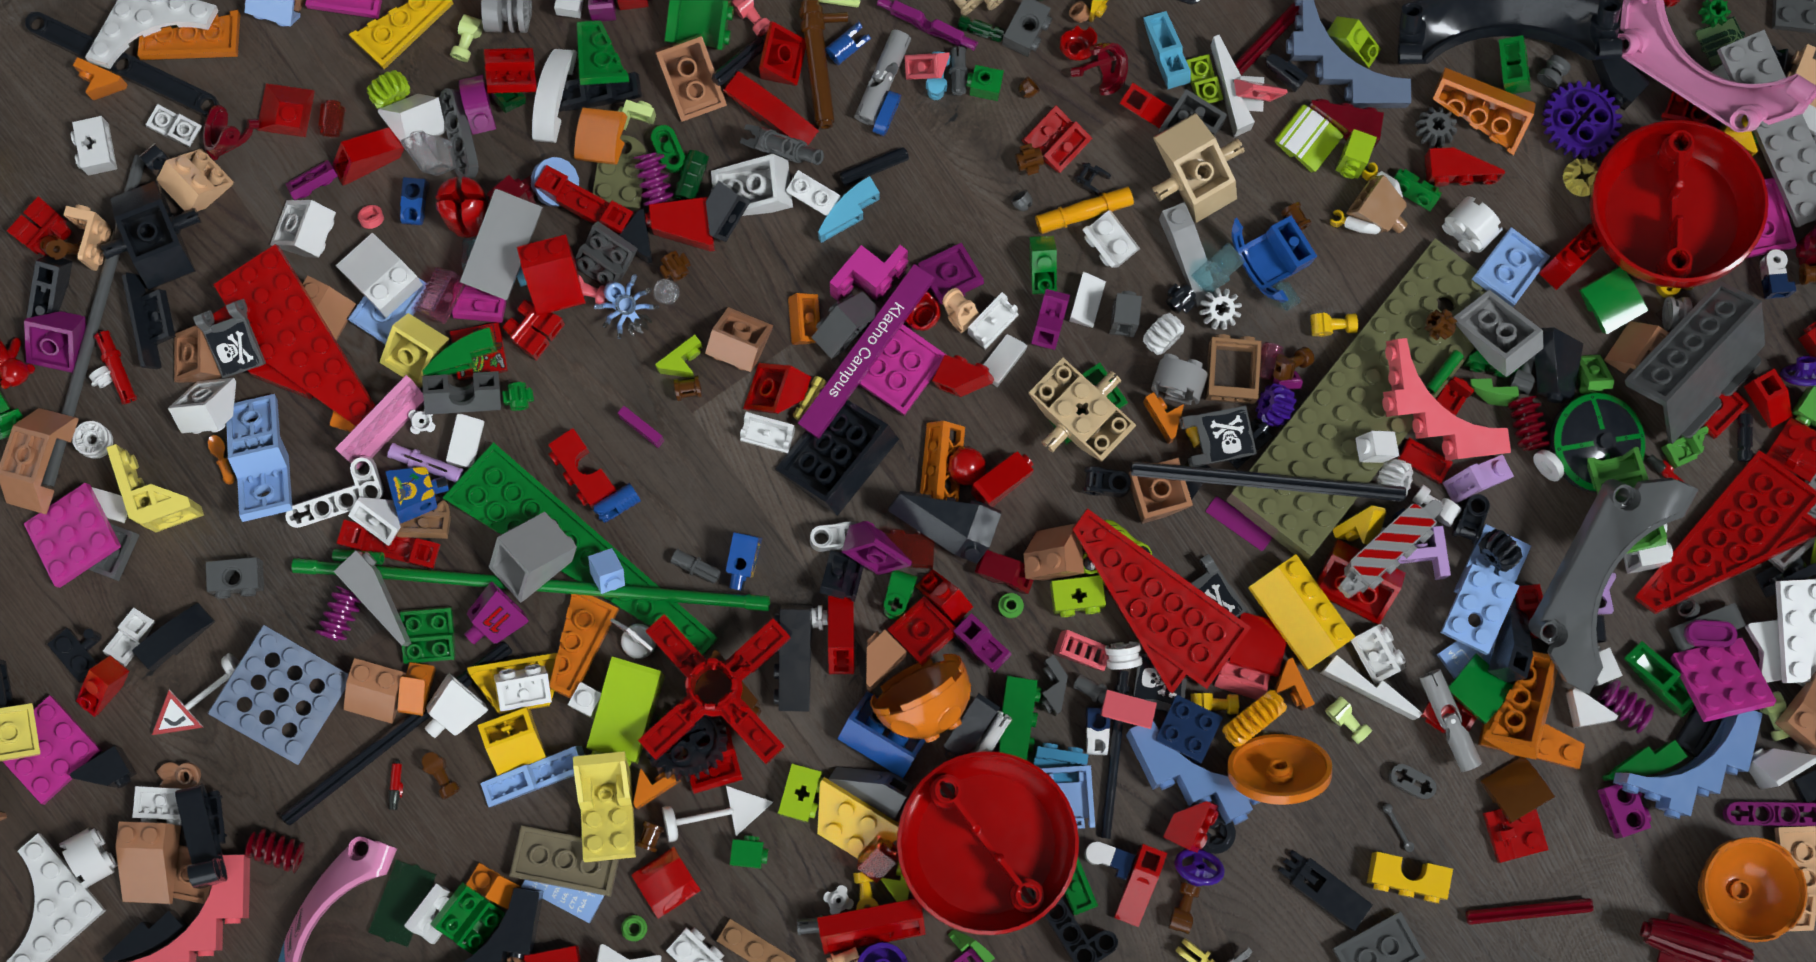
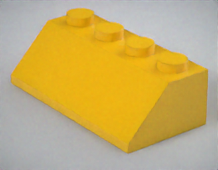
[1248,554,1355,670]

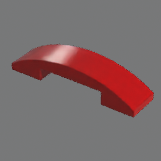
[534,165,633,233]
[336,520,441,569]

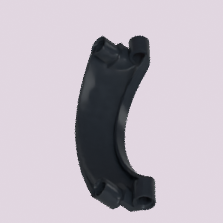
[1397,0,1623,65]

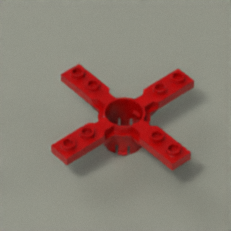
[638,614,791,764]

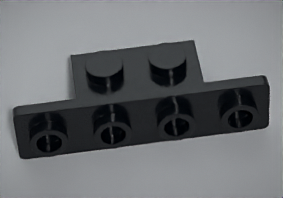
[122,272,176,370]

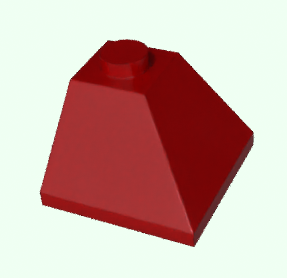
[257,83,315,137]
[743,363,811,414]

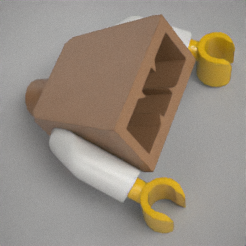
[1330,162,1408,234]

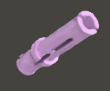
[387,443,464,483]

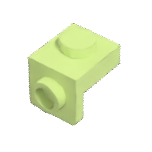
[618,100,656,130]

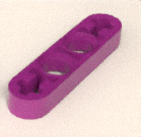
[1723,802,1816,827]

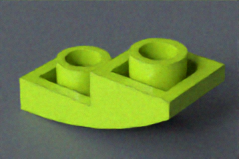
[1186,54,1223,103]

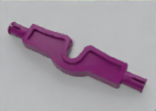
[877,0,978,51]

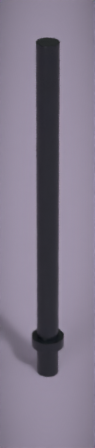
[1101,670,1130,839]

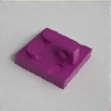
[918,243,984,305]

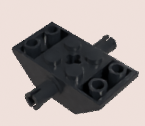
[101,180,201,290]

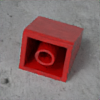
[517,234,586,316]

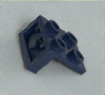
[1156,695,1223,766]

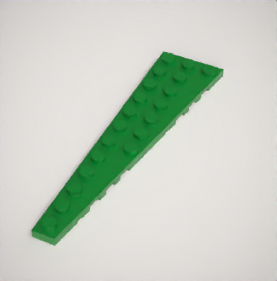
[443,442,718,656]

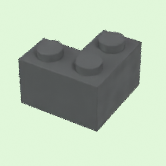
[1158,89,1228,137]
[811,292,880,359]

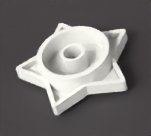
[1745,618,1816,687]

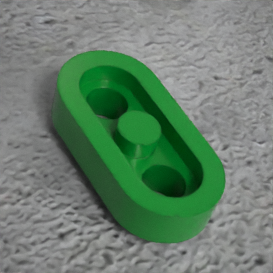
[651,125,686,173]

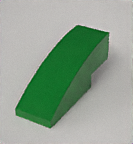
[422,327,498,376]
[1624,641,1694,718]
[1602,740,1688,781]

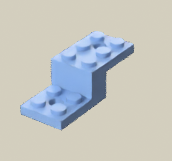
[226,394,293,522]
[1440,524,1531,655]

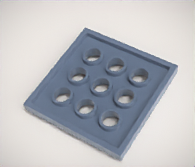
[208,625,349,765]

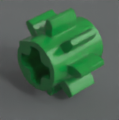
[1698,0,1731,28]
[502,382,534,411]

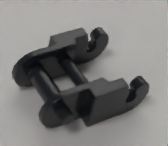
[1074,163,1111,196]

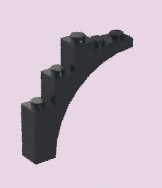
[463,887,544,962]

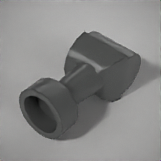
[1509,355,1535,395]

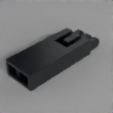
[1277,850,1373,931]

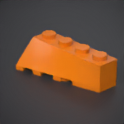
[1433,67,1536,156]
[1484,651,1558,760]

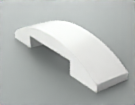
[532,49,578,143]

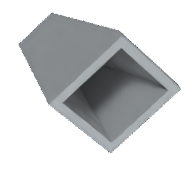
[489,512,577,602]

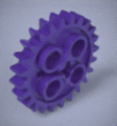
[1541,81,1622,159]

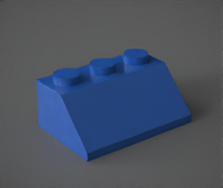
[838,691,926,778]

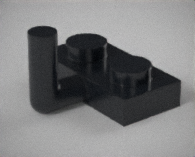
[47,628,102,683]

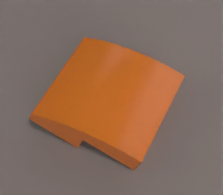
[574,108,628,165]

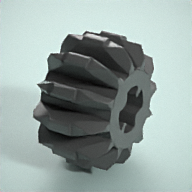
[1415,107,1457,148]

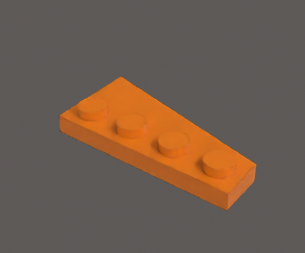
[138,10,240,60]
[549,594,619,699]
[1478,703,1585,769]

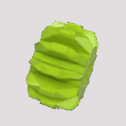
[367,70,410,108]

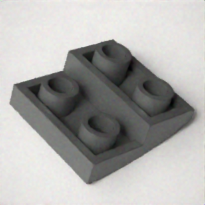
[575,221,638,286]

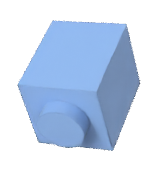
[588,548,625,594]

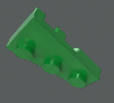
[577,21,629,85]

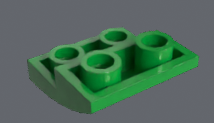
[1579,267,1648,334]
[400,606,455,664]
[1448,654,1513,724]
[430,882,506,955]

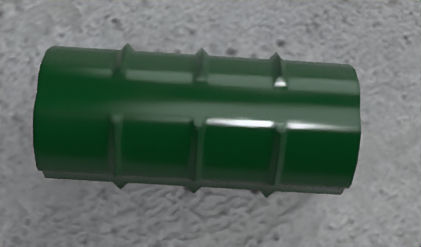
[673,150,709,200]

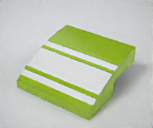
[1274,104,1344,173]

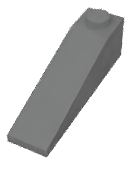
[1159,202,1217,307]
[334,551,411,647]

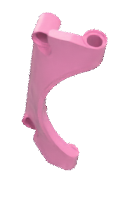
[1618,0,1816,132]

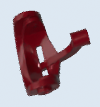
[1071,43,1128,95]
[203,105,259,160]

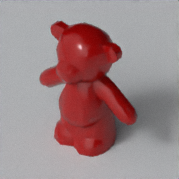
[0,337,35,389]

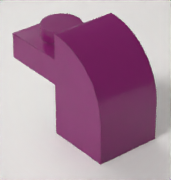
[459,75,496,135]
[1031,289,1070,350]
[954,613,1012,673]

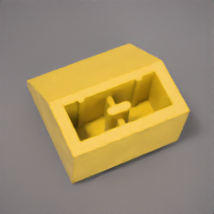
[478,707,547,776]

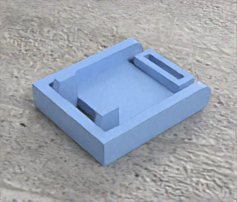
[1040,765,1095,829]

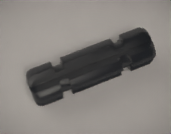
[1737,413,1753,462]

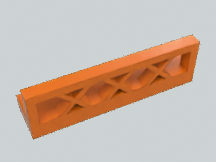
[920,421,965,502]

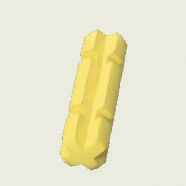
[793,376,827,421]

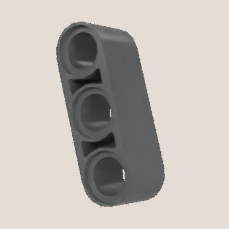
[1669,602,1746,652]

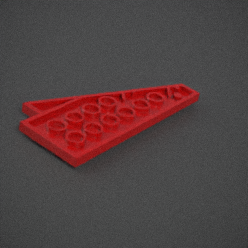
[213,244,376,426]
[1634,450,1816,614]
[1072,508,1251,694]

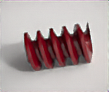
[1508,396,1550,451]
[245,828,305,874]

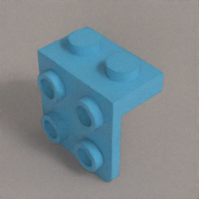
[1034,743,1089,783]

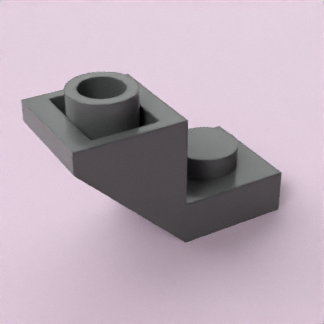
[1041,655,1068,716]

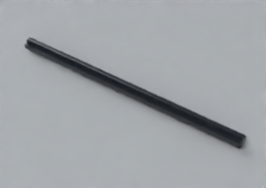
[1131,461,1406,501]
[281,641,512,825]

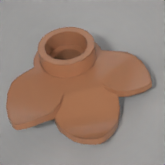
[157,762,201,789]

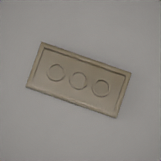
[509,825,619,897]

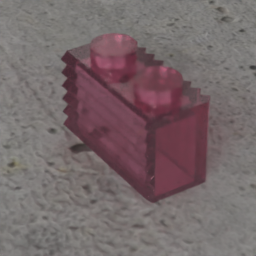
[414,267,466,324]

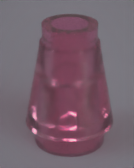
[1260,342,1284,380]

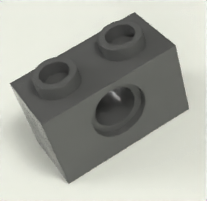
[1002,0,1052,57]
[206,557,264,599]

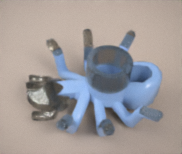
[594,274,659,339]

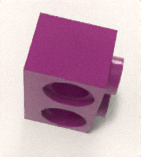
[1597,784,1652,839]

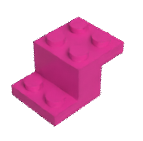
[830,245,908,301]

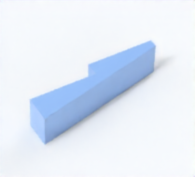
[480,746,585,807]

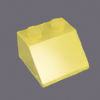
[379,313,449,388]

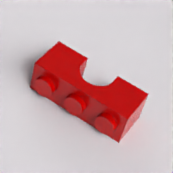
[548,428,616,510]

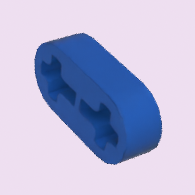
[873,90,902,136]

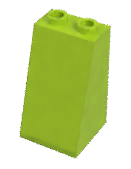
[586,657,665,767]

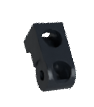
[139,143,169,178]

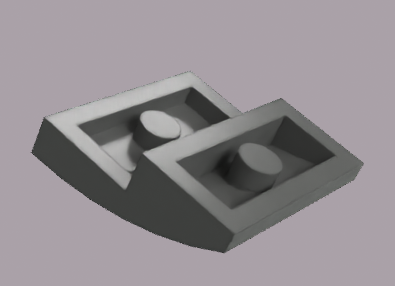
[88,523,139,581]

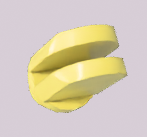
[1175,938,1216,962]

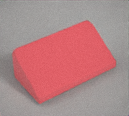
[904,53,950,80]
[1234,79,1288,102]
[1214,659,1270,700]
[1101,690,1157,729]

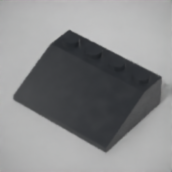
[775,400,899,516]

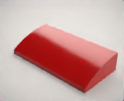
[817,899,926,954]

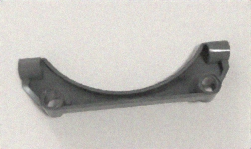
[1528,478,1699,694]

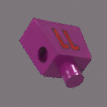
[464,581,529,645]

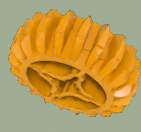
[1222,690,1287,747]

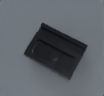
[819,550,864,602]

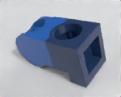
[400,177,430,225]

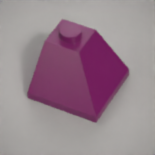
[24,311,85,373]
[842,521,912,575]

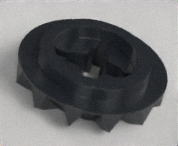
[1202,813,1236,854]

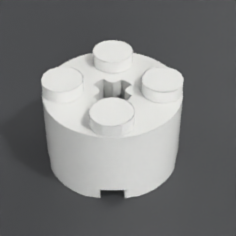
[1442,196,1502,253]
[59,827,118,889]

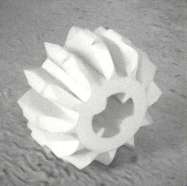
[1199,288,1242,330]
[1143,313,1184,355]
[1377,459,1413,501]

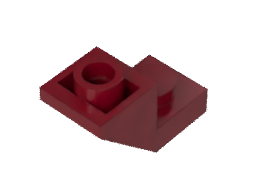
[975,550,1034,594]

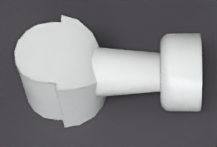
[1412,485,1462,527]

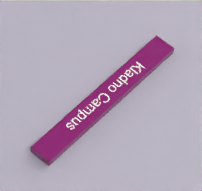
[798,264,935,439]

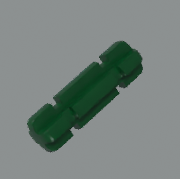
[958,15,1005,42]

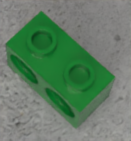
[1499,35,1531,94]

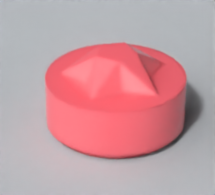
[358,205,384,229]

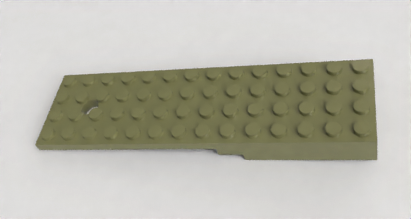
[1226,238,1487,562]

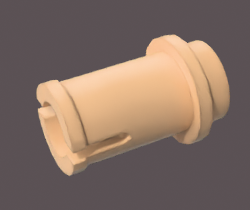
[826,947,859,962]

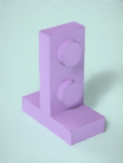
[1443,454,1514,504]
[1398,526,1451,580]

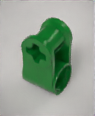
[883,570,918,620]

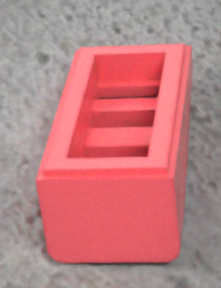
[1054,630,1111,672]

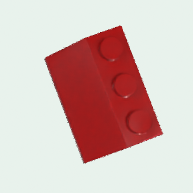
[1316,539,1406,625]

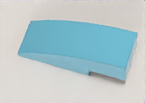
[1143,11,1191,89]
[818,176,880,243]

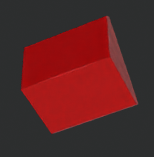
[759,21,806,86]

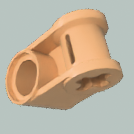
[942,288,980,333]

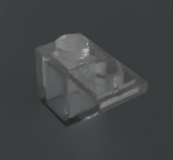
[401,131,457,176]

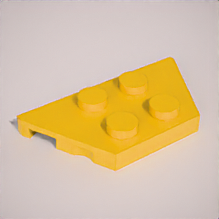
[467,653,558,715]
[817,777,899,861]

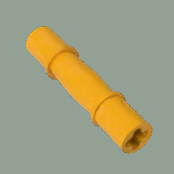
[1035,186,1134,234]

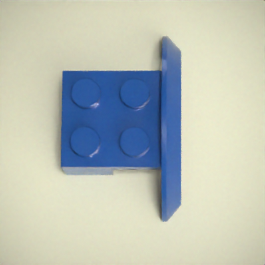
[1231,215,1317,303]

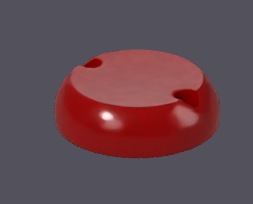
[1590,120,1769,288]
[897,751,1079,936]

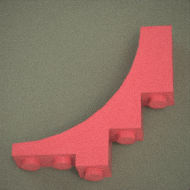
[1382,338,1511,461]
[131,855,250,962]

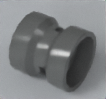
[1537,55,1571,89]

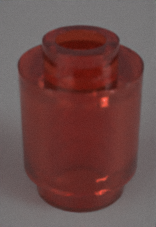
[318,100,345,138]

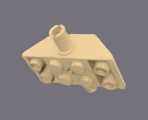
[1153,113,1245,223]
[1028,358,1136,462]

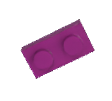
[286,160,338,200]

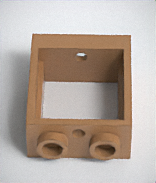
[1205,334,1262,404]

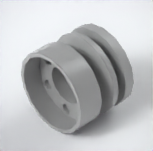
[481,0,532,33]

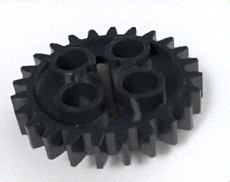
[645,704,728,782]

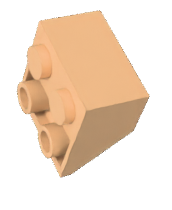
[156,148,234,212]

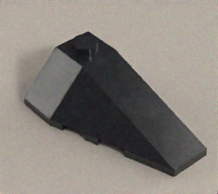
[888,491,1001,564]

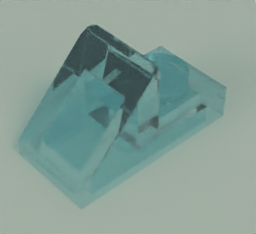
[1191,243,1245,293]

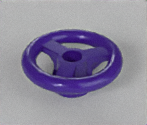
[1780,356,1816,386]
[1174,849,1225,886]

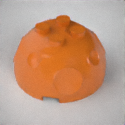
[870,654,971,743]
[1698,837,1807,943]

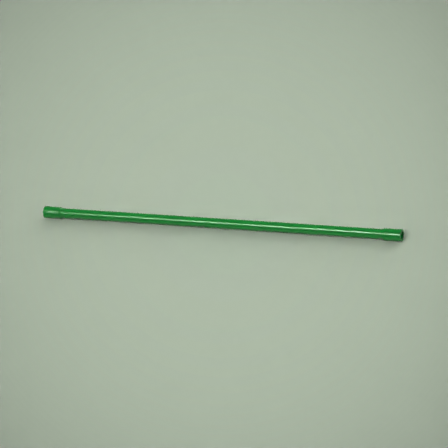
[292,558,770,611]

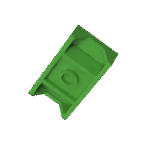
[1587,447,1667,554]

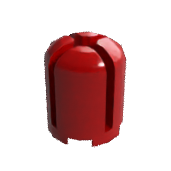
[436,176,490,238]

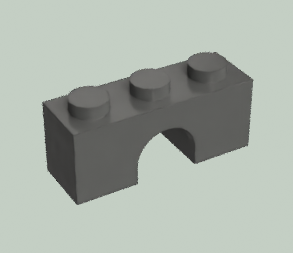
[422,371,501,415]

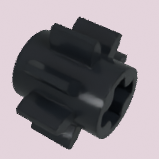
[1166,283,1196,314]

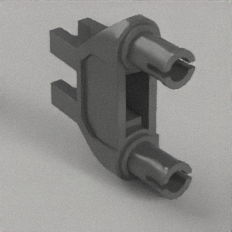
[740,124,824,165]

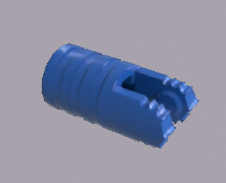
[825,21,871,65]
[594,482,641,523]

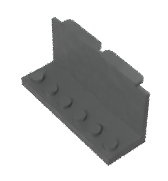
[1625,281,1765,444]

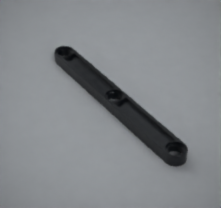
[25,12,220,118]

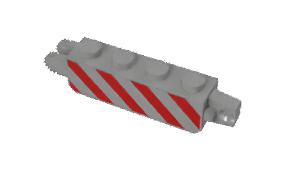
[1338,499,1443,599]

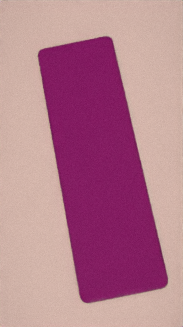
[1206,496,1273,551]

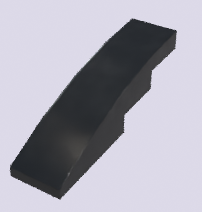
[559,72,642,112]

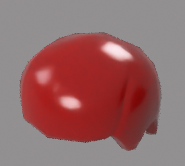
[1060,25,1097,61]
[905,292,940,331]
[948,446,986,486]

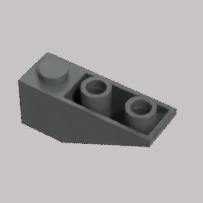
[828,767,914,820]

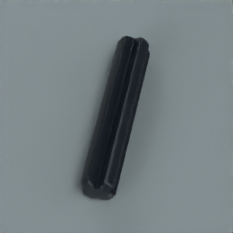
[711,37,765,86]
[840,147,909,186]

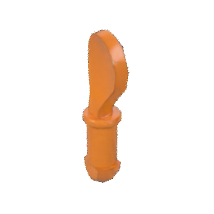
[208,435,235,485]

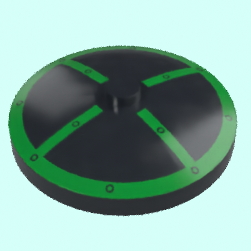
[1550,393,1645,493]

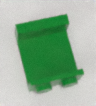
[665,0,734,50]

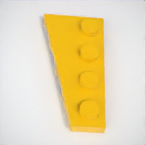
[349,0,454,69]

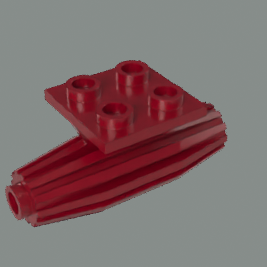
[1640,913,1754,962]

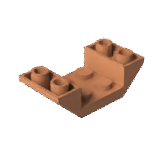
[1603,321,1669,374]
[0,408,79,515]

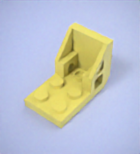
[106,444,204,532]
[0,703,40,761]
[573,751,636,862]

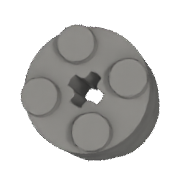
[1151,354,1208,405]

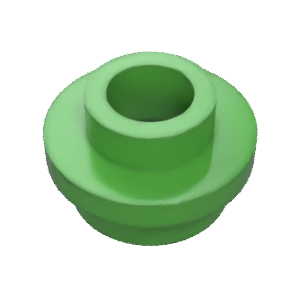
[998,593,1024,619]
[621,915,647,941]

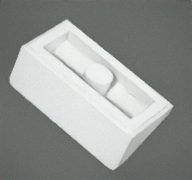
[1069,272,1106,328]
[983,334,1027,387]
[446,413,485,468]

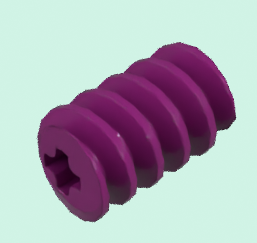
[633,153,673,206]
[315,586,362,642]
[1596,679,1654,734]

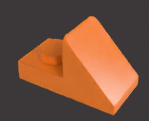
[73,57,128,100]
[1143,392,1184,444]
[1274,658,1315,711]
[397,662,436,716]
[633,768,681,810]
[467,863,521,909]

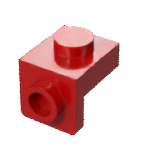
[1435,376,1474,416]

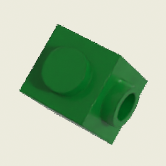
[966,65,1004,101]
[730,836,769,869]

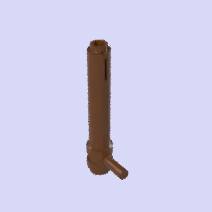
[799,0,848,129]

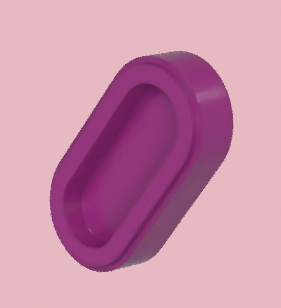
[1684,620,1737,648]

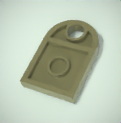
[593,135,647,211]

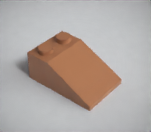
[655,33,727,122]
[1775,671,1816,755]
[116,822,181,904]

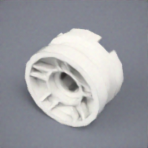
[72,421,113,459]
[1105,641,1142,669]

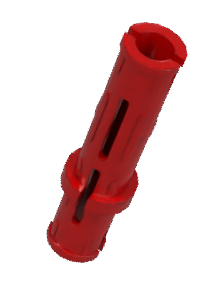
[94,330,137,404]

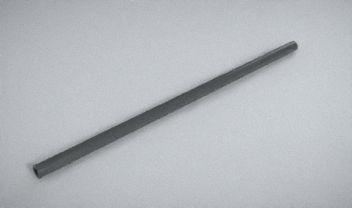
[41,155,145,487]

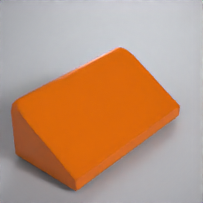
[788,293,820,345]

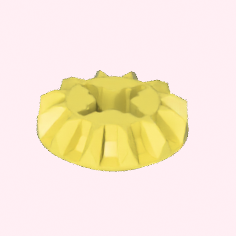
[1563,158,1599,197]

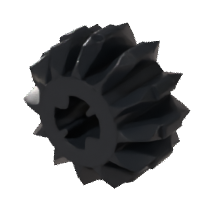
[1478,529,1523,572]

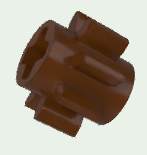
[1015,143,1044,176]
[659,251,691,282]
[1424,309,1457,341]

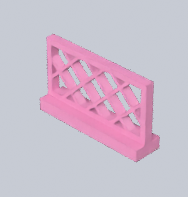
[335,375,424,471]

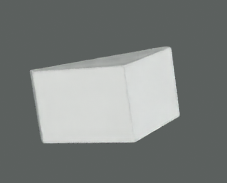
[348,497,401,546]
[1566,687,1618,728]

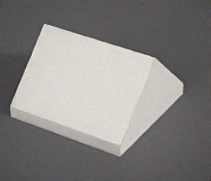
[378,94,446,149]

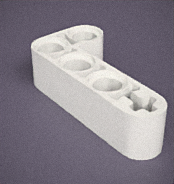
[285,456,384,528]

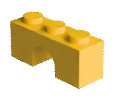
[1367,852,1453,904]

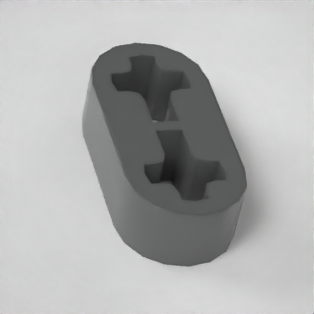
[1388,764,1437,800]

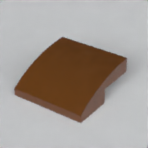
[1480,757,1555,824]

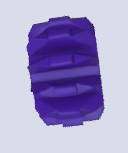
[1255,383,1296,427]

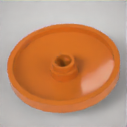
[1228,734,1332,805]

